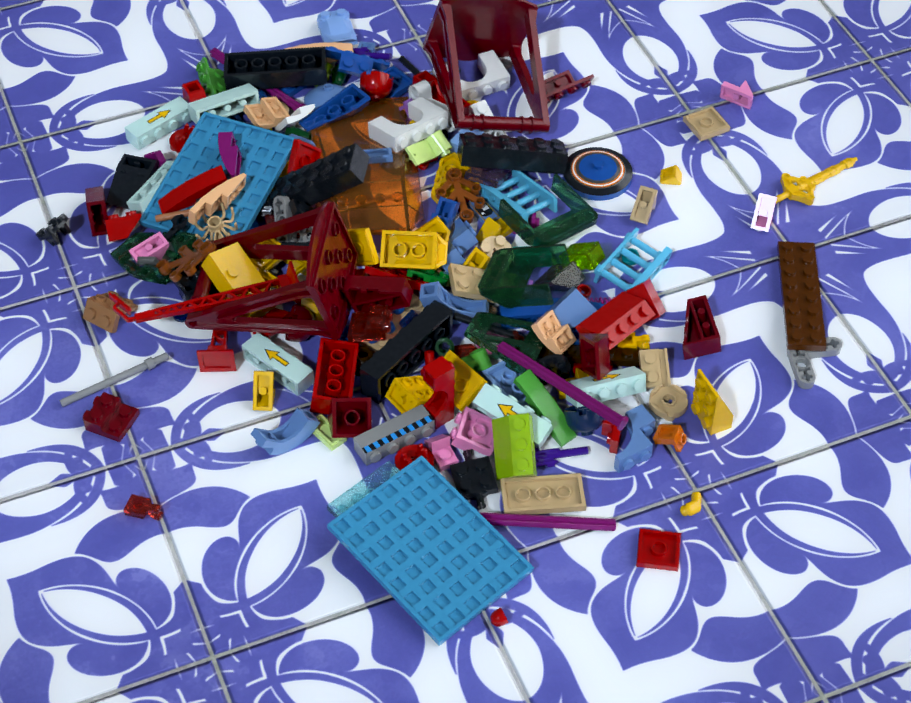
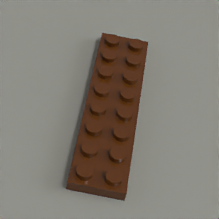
[777,241,826,351]

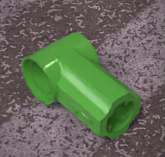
[461,347,492,372]

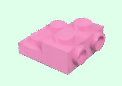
[449,406,494,457]

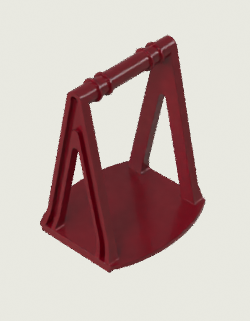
[423,0,550,133]
[185,201,359,340]

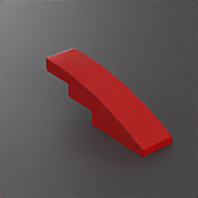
[158,165,227,214]

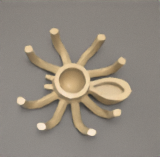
[195,202,238,242]

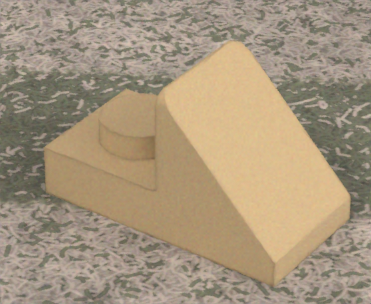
[630,185,658,225]

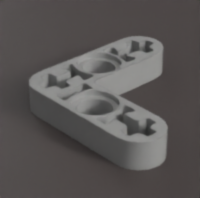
[273,196,313,243]
[787,337,842,389]

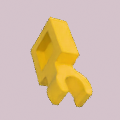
[617,332,650,349]

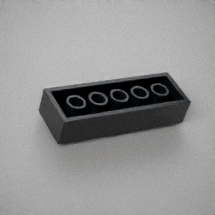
[223,47,327,90]
[457,132,568,174]
[267,143,370,214]
[360,300,453,404]

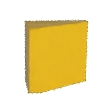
[660,165,682,185]

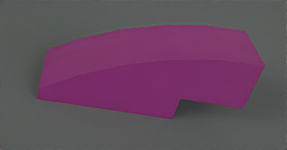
[218,132,242,179]

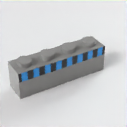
[354,404,435,466]

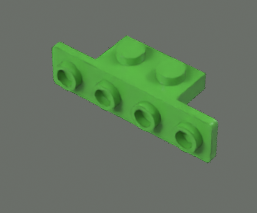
[196,57,226,97]

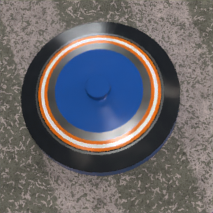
[562,147,633,201]

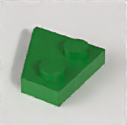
[406,269,451,287]

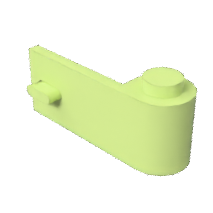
[405,130,452,166]

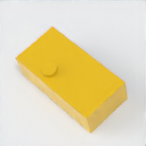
[201,242,277,317]

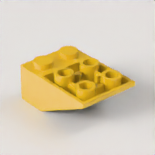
[691,369,734,435]

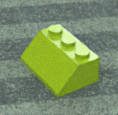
[492,413,537,480]

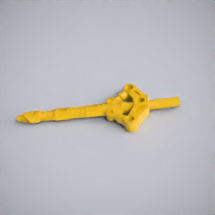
[775,157,858,205]

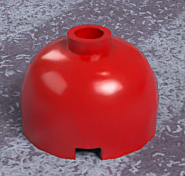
[360,71,394,101]

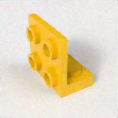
[385,375,434,414]

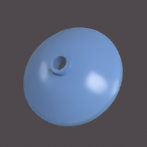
[304,83,346,111]

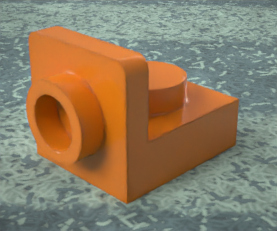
[652,424,687,452]

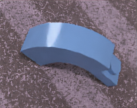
[251,408,321,455]

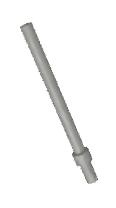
[59,352,169,407]

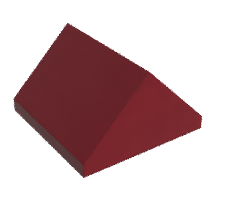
[579,333,611,380]
[328,398,372,438]

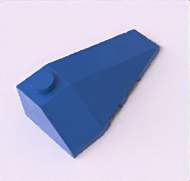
[298,83,371,132]

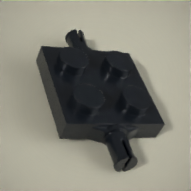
[450,450,499,509]

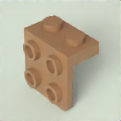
[83,291,138,333]

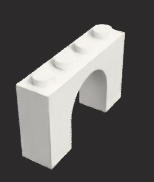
[432,50,510,101]
[368,97,449,153]

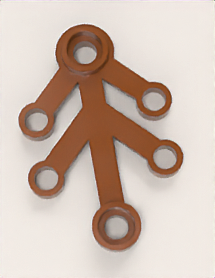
[435,168,485,224]
[155,239,216,282]

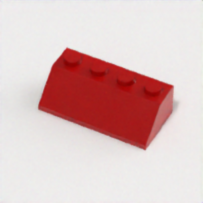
[575,292,656,350]
[310,337,359,415]

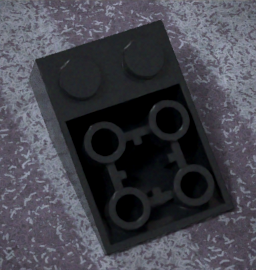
[106,154,158,209]

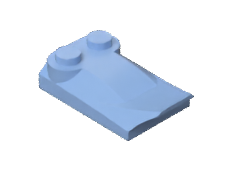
[317,9,358,45]
[482,359,530,407]

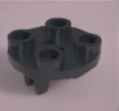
[36,213,71,246]
[534,354,571,386]

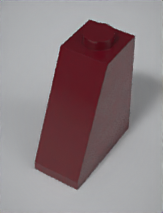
[85,186,108,237]

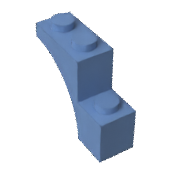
[442,218,479,272]
[419,281,489,324]
[614,404,656,473]

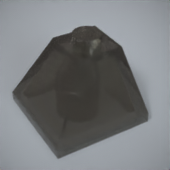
[533,260,586,292]

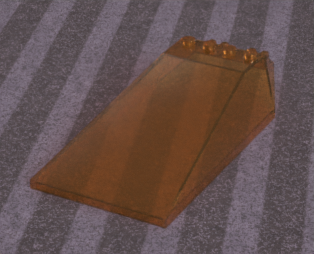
[308,97,425,235]

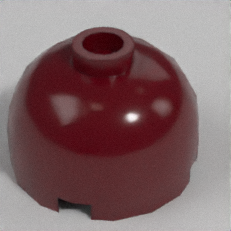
[285,304,314,342]

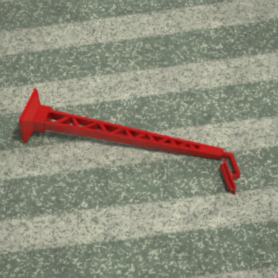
[109,260,301,323]
[196,299,237,372]

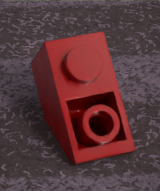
[182,80,206,103]
[104,210,141,242]

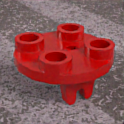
[169,123,195,153]
[395,443,434,472]

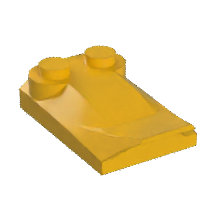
[379,230,448,270]

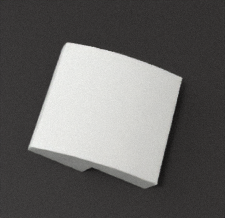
[274,104,315,133]

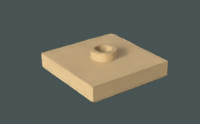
[683,106,730,141]

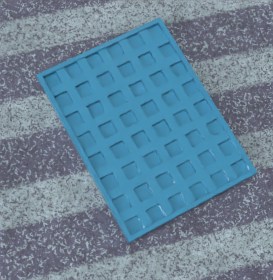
[139,111,297,242]
[327,455,534,646]

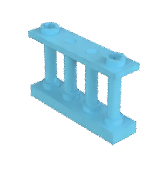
[480,170,558,229]
[593,227,673,291]

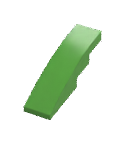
[514,369,577,447]

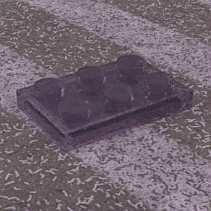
[464,167,512,188]

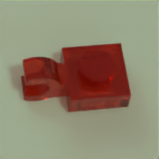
[123,494,163,520]

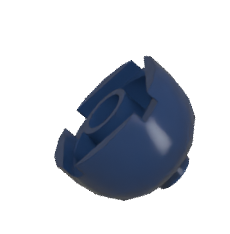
[564,405,604,436]

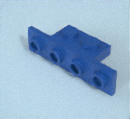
[325,46,390,77]

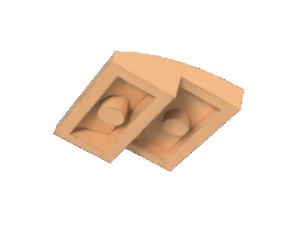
[243,96,290,129]
[531,310,576,355]

